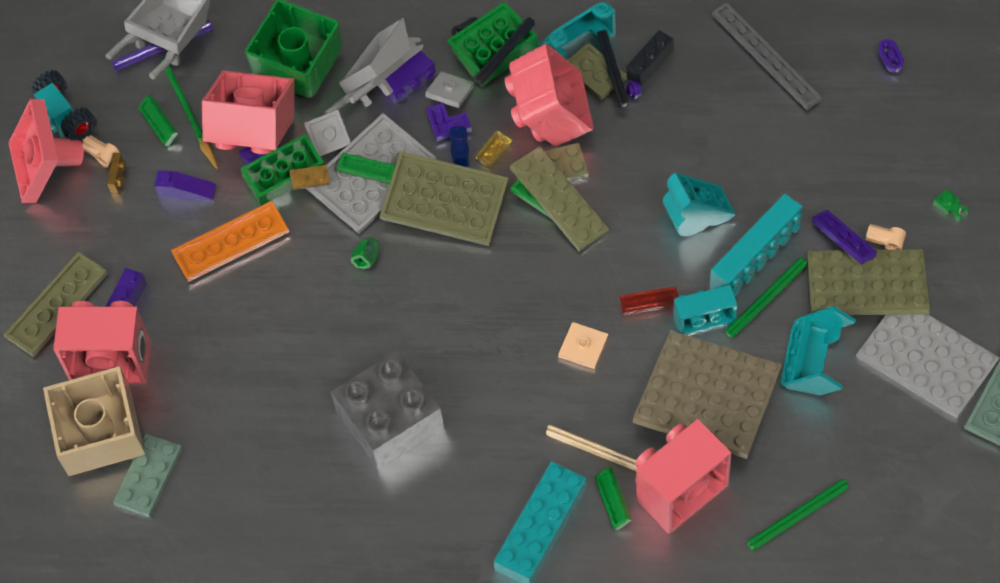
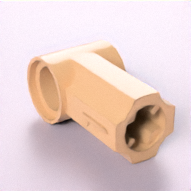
[82,136,120,168]
[865,224,906,250]

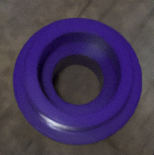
[626,81,641,99]

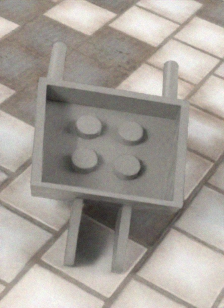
[106,0,210,79]
[324,17,423,115]

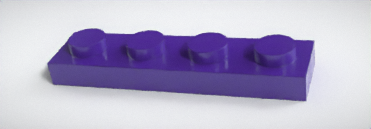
[812,210,877,265]

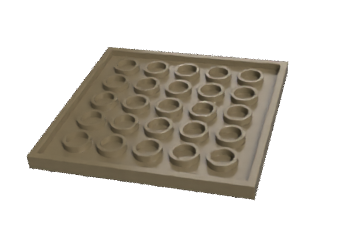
[633,330,782,459]

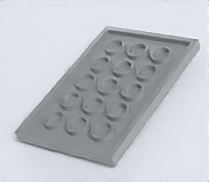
[306,113,436,234]
[856,314,1000,419]

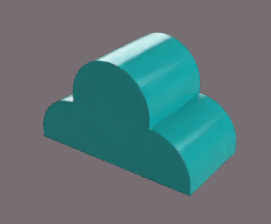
[662,172,736,236]

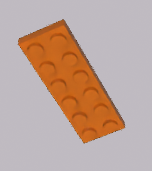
[171,201,289,282]

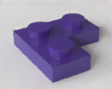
[426,103,472,141]

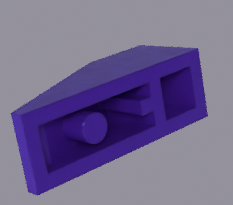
[155,170,216,201]

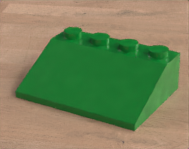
[447,2,539,87]

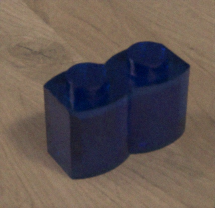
[449,126,470,168]

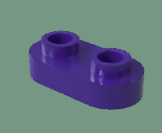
[878,39,904,73]

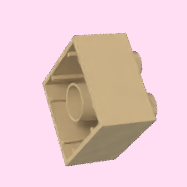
[43,366,145,476]

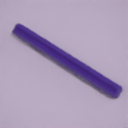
[112,20,213,71]

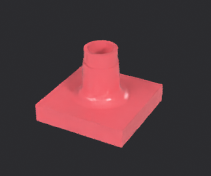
[8,99,84,203]

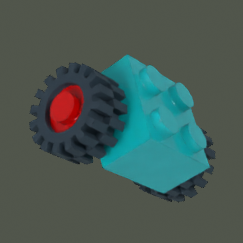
[32,70,97,141]

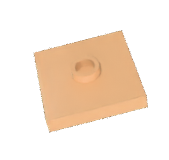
[558,322,609,369]

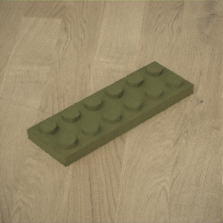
[510,146,609,251]
[4,252,108,357]

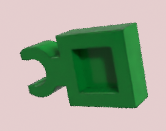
[933,189,969,222]

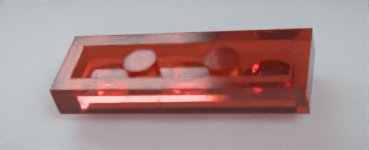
[620,286,679,316]

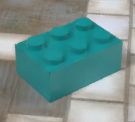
[673,285,737,335]

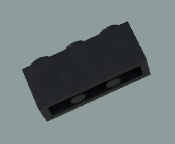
[626,30,674,87]

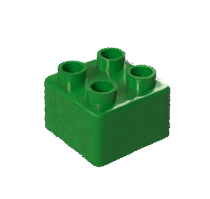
[245,0,342,98]

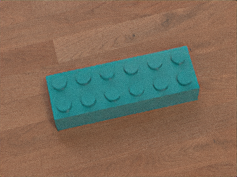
[710,193,803,297]
[494,461,587,583]

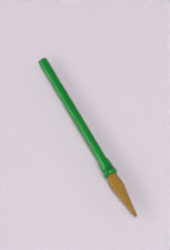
[161,59,218,169]

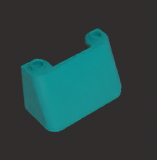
[540,2,616,58]

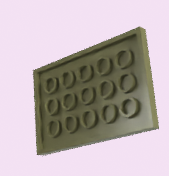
[380,151,508,246]
[807,249,930,315]

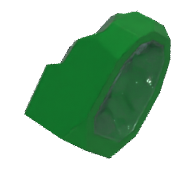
[351,237,379,269]

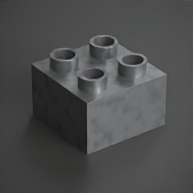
[331,350,444,470]

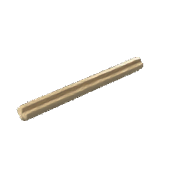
[546,425,638,471]

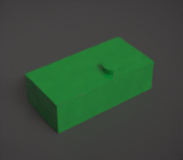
[241,133,324,206]

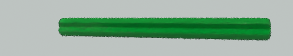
[725,257,808,338]
[747,479,849,551]

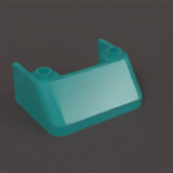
[780,306,856,395]

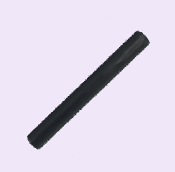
[474,17,535,85]
[597,30,629,108]

